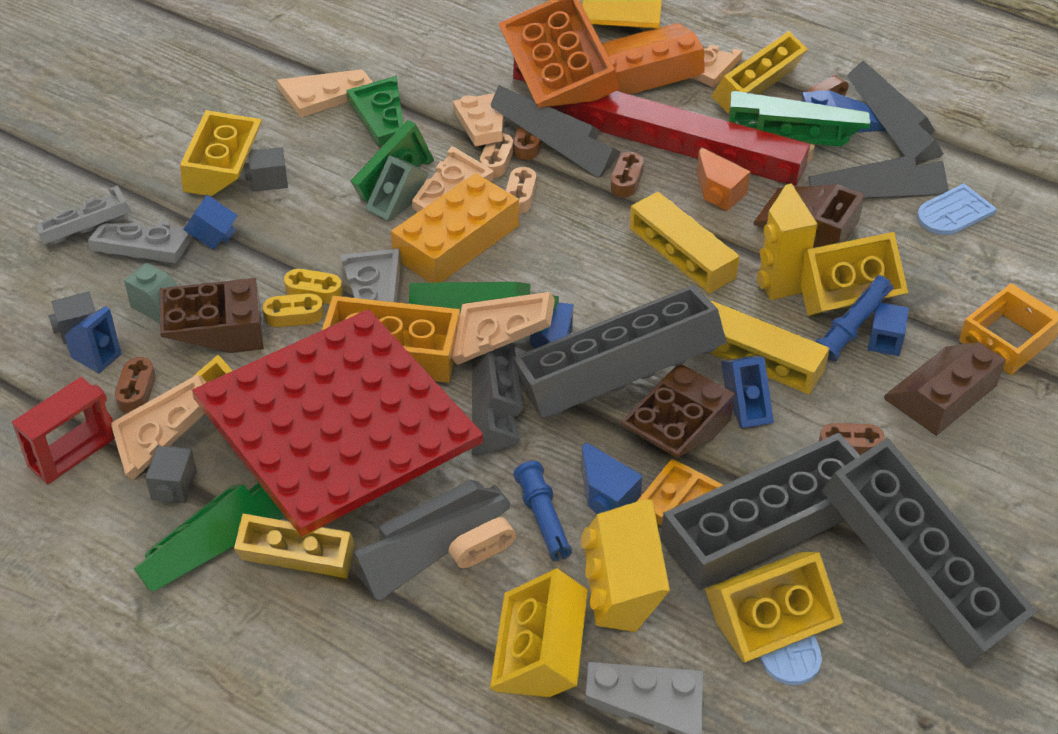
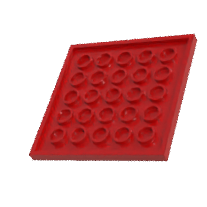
[192,309,483,537]

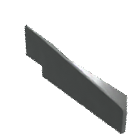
[847,61,944,162]
[491,85,620,177]
[808,155,949,197]
[472,343,523,455]
[354,480,510,601]

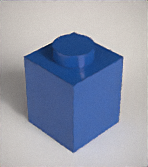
[183,195,238,250]
[868,302,909,356]

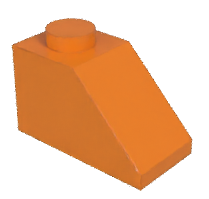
[696,148,750,212]

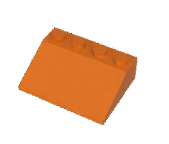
[498,0,620,108]
[602,23,705,95]

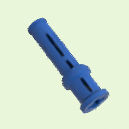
[815,275,893,361]
[513,461,572,561]

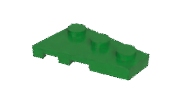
[346,76,403,146]
[350,120,434,203]

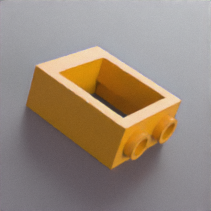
[959,283,1058,375]

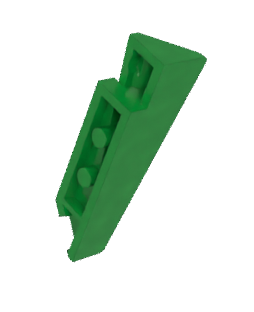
[728,91,870,146]
[409,281,559,332]
[133,482,285,591]

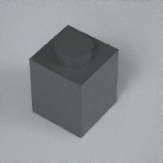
[244,147,288,192]
[48,291,96,344]
[146,446,197,504]

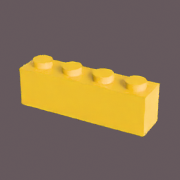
[711,31,808,114]
[629,192,740,294]
[710,301,830,395]

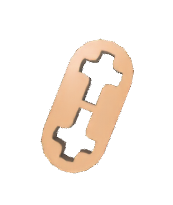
[480,133,513,178]
[506,167,536,214]
[448,517,516,568]

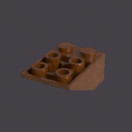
[754,184,865,248]
[160,278,264,353]
[621,364,735,458]

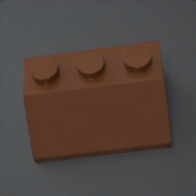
[884,342,1006,436]

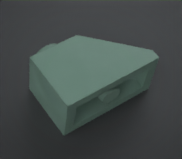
[365,155,429,221]
[124,263,178,323]

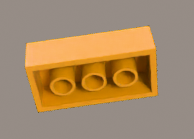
[391,173,519,283]
[322,296,460,383]

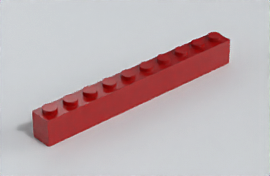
[533,91,810,186]

